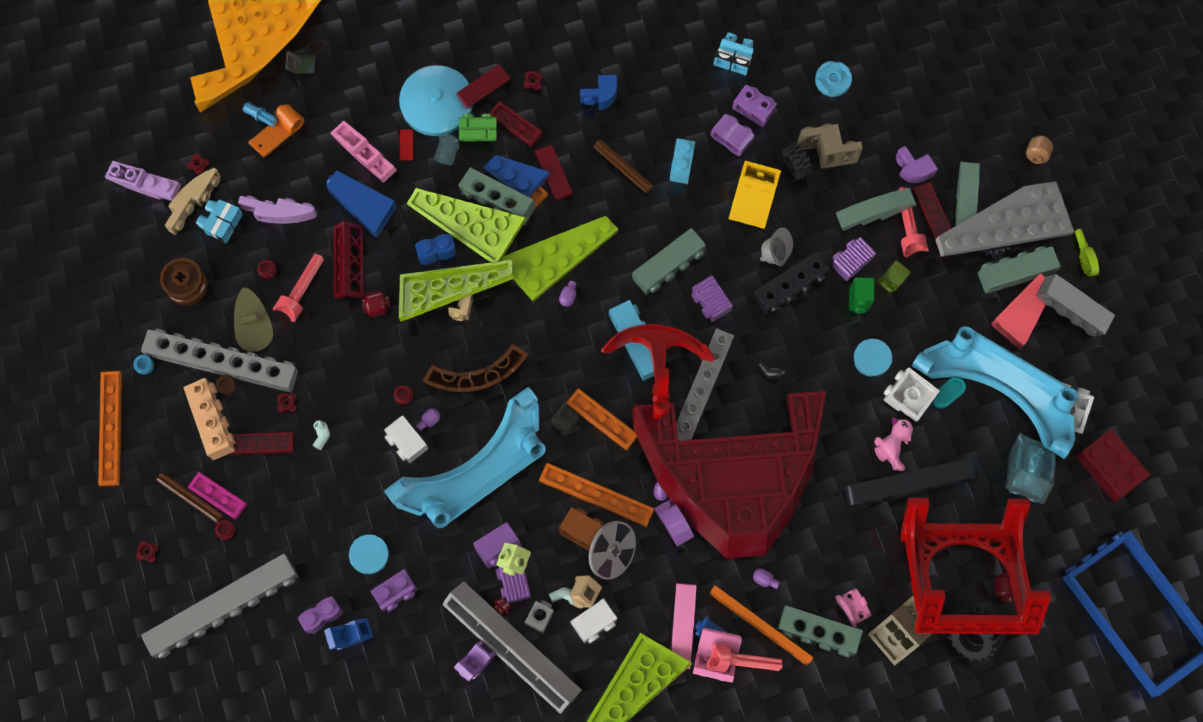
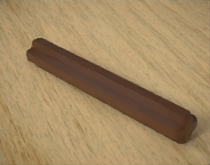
[594,140,653,193]
[157,472,223,523]

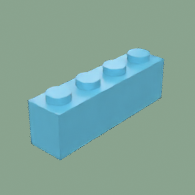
[609,300,666,381]

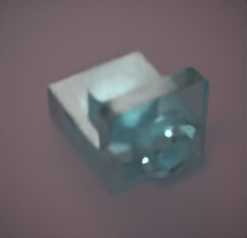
[434,134,459,166]

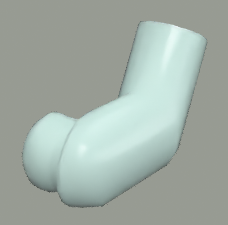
[313,420,330,450]
[549,587,573,605]

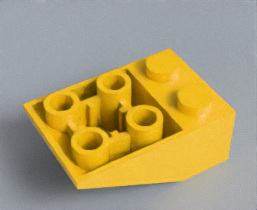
[729,161,781,229]

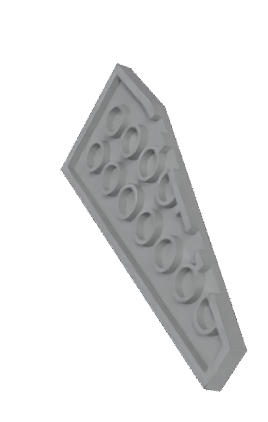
[935,181,1074,257]

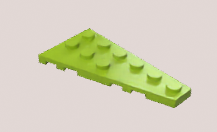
[587,633,692,722]

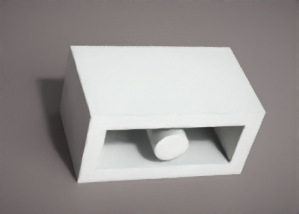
[384,415,428,463]
[570,599,617,643]

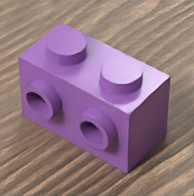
[733,85,777,127]
[473,522,521,569]

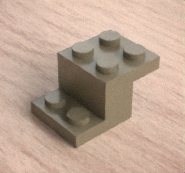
[797,123,863,169]
[868,596,932,665]

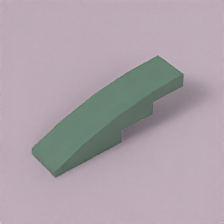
[955,162,980,226]
[836,188,916,231]

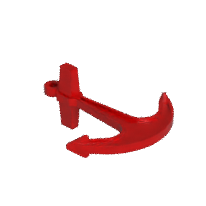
[601,324,715,419]

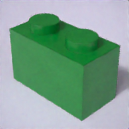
[849,277,874,314]

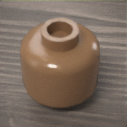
[1026,136,1053,164]

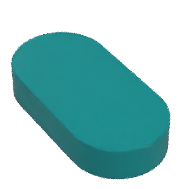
[932,377,966,409]

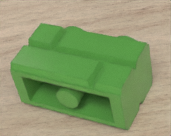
[459,114,496,141]

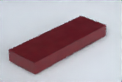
[456,64,511,109]
[489,101,543,148]
[535,145,573,202]

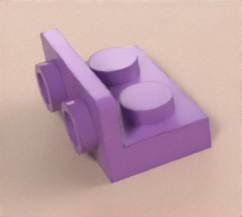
[370,569,417,612]

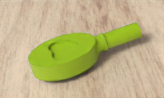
[1075,229,1099,277]

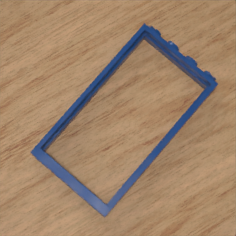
[1063,531,1203,697]

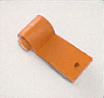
[249,104,304,158]

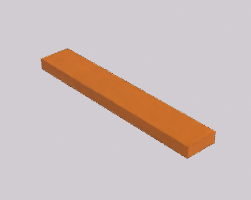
[98,371,122,486]
[539,463,654,528]
[710,586,814,665]

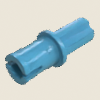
[243,102,278,126]

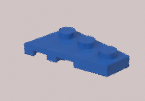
[483,155,550,197]

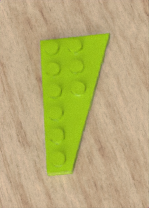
[407,188,527,262]
[501,216,618,302]
[399,260,514,322]

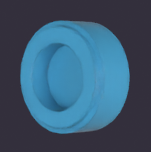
[133,355,154,375]

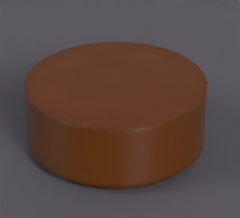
[216,375,236,396]

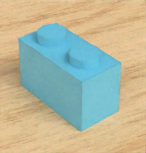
[670,138,695,184]

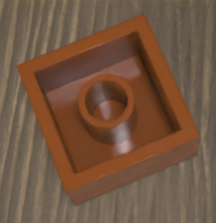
[559,507,604,551]

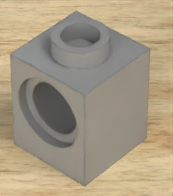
[525,600,554,633]

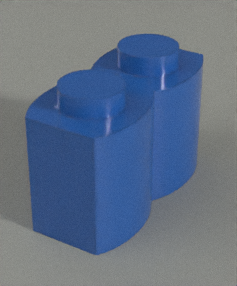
[415,234,457,265]

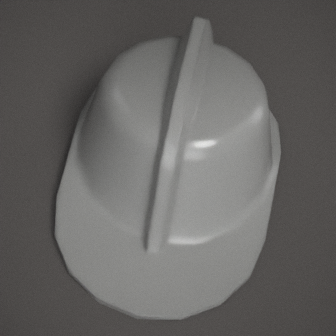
[760,228,793,266]

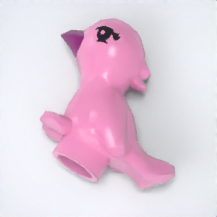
[874,418,913,471]

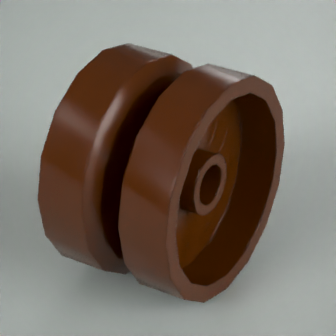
[160,258,208,305]

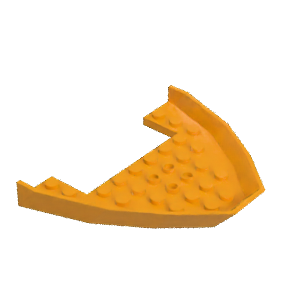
[190,0,321,113]

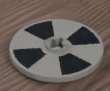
[589,521,636,580]

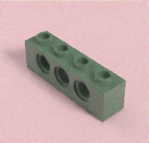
[458,167,536,225]
[777,605,863,657]

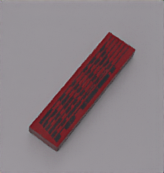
[912,182,951,250]
[227,432,294,455]

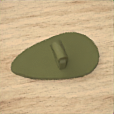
[234,288,273,352]

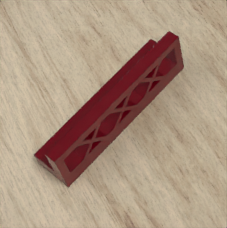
[334,221,364,299]

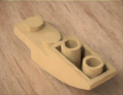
[165,168,221,235]

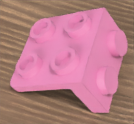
[693,628,742,683]

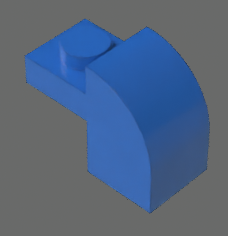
[580,75,617,110]
[324,618,373,650]

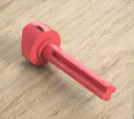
[897,187,929,258]
[273,254,324,322]
[706,642,783,672]

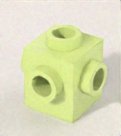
[496,543,531,576]

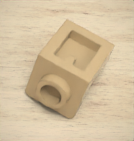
[448,295,473,321]

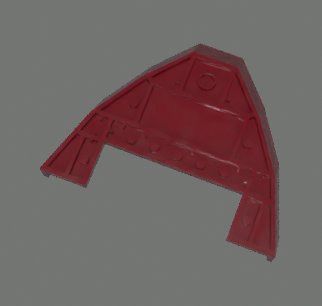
[632,391,826,559]

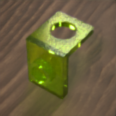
[877,260,911,293]

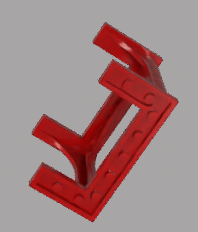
[900,498,1051,634]

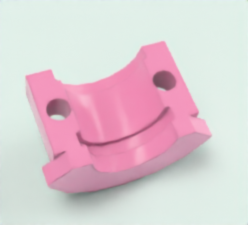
[835,588,871,627]

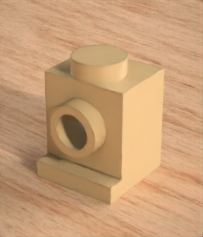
[569,576,602,608]

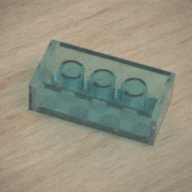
[1006,434,1056,504]

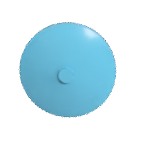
[399,65,473,136]

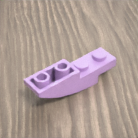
[105,161,181,201]
[238,196,317,224]

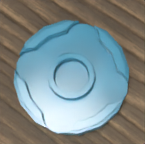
[815,61,852,97]
[854,339,892,377]
[349,535,389,575]

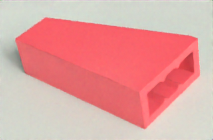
[991,273,1046,350]

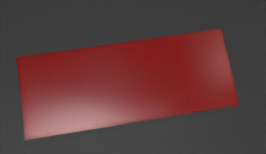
[400,129,413,161]

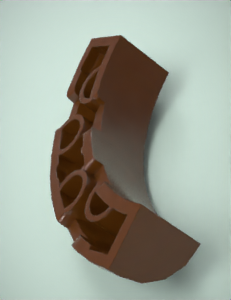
[423,344,528,392]

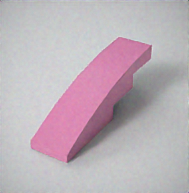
[331,121,397,183]
[671,583,696,669]

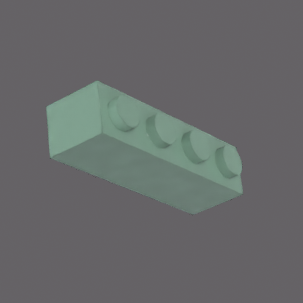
[632,228,706,295]
[978,246,1061,294]

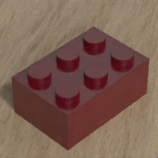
[1076,429,1151,502]

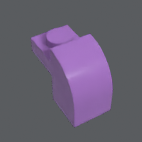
[896,146,938,183]
[654,499,694,546]
[454,640,496,681]

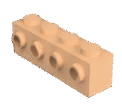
[183,378,235,460]

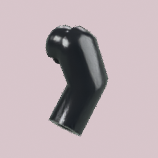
[757,361,787,380]

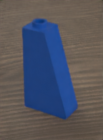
[327,171,396,238]

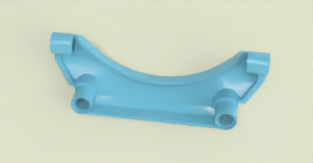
[912,326,1078,459]
[384,387,546,528]

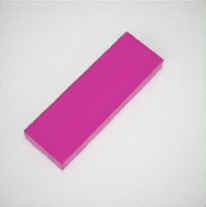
[187,472,247,520]

